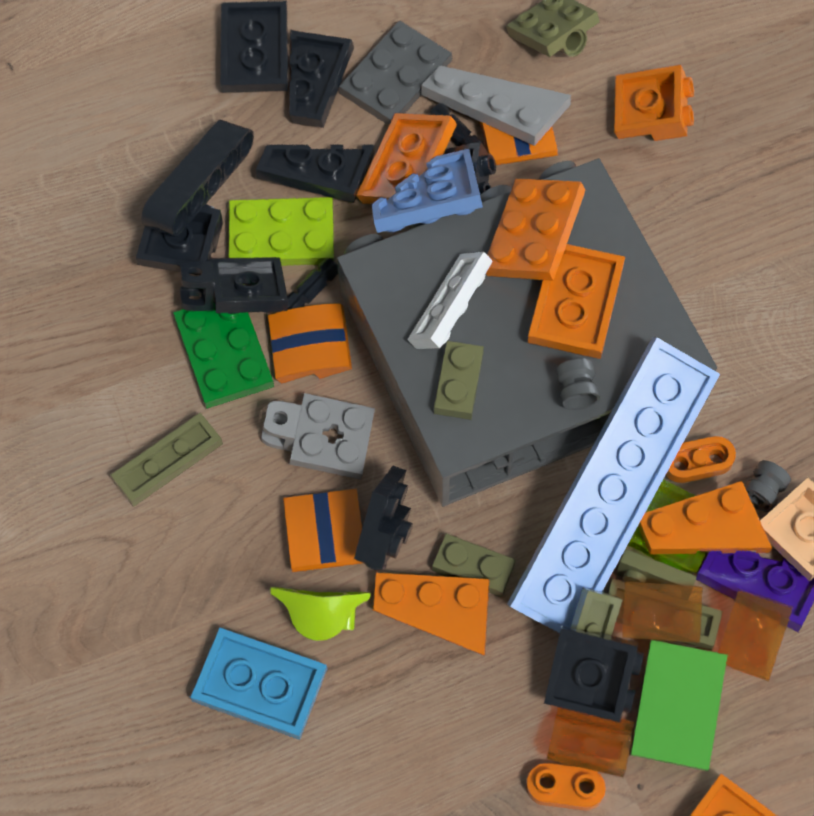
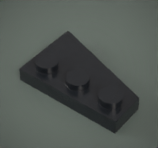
[290,30,354,128]
[256,144,374,203]

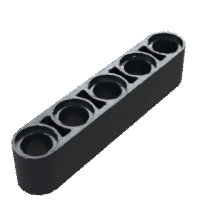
[141,119,254,237]

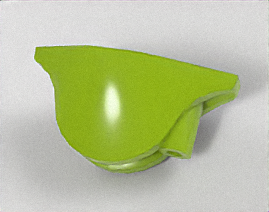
[270,586,370,641]

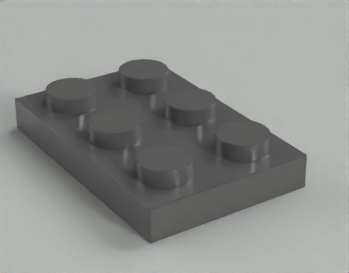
[339,20,452,125]

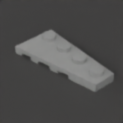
[421,66,571,146]

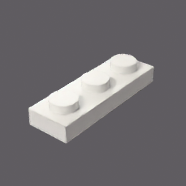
[407,252,493,349]

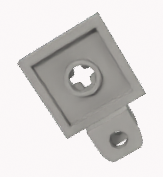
[261,393,375,480]

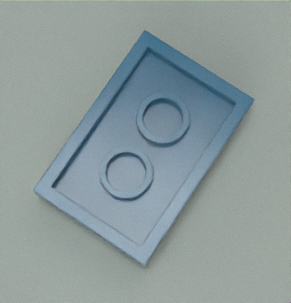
[190,628,327,740]

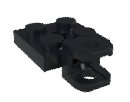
[180,257,288,314]

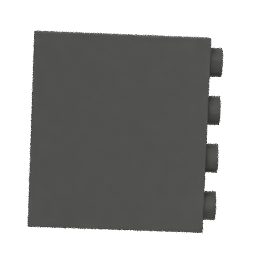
[337,158,717,507]

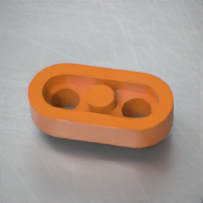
[666,436,736,483]
[526,763,606,811]

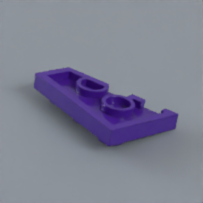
[696,551,814,632]

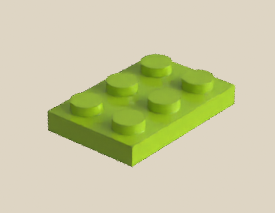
[229,197,334,266]

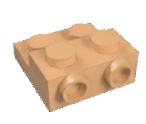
[760,478,814,581]

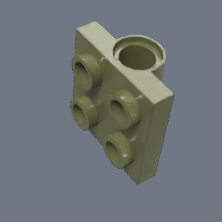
[506,0,600,57]

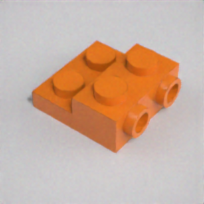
[614,65,694,141]

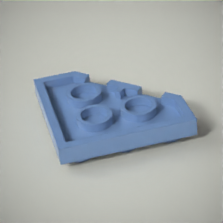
[372,149,483,233]

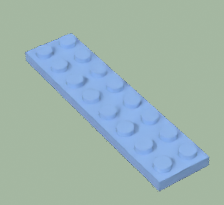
[507,337,720,633]

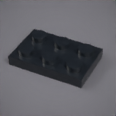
[220,1,288,93]

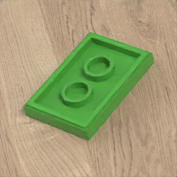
[630,640,728,771]

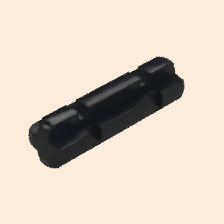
[430,103,483,146]
[287,257,338,310]

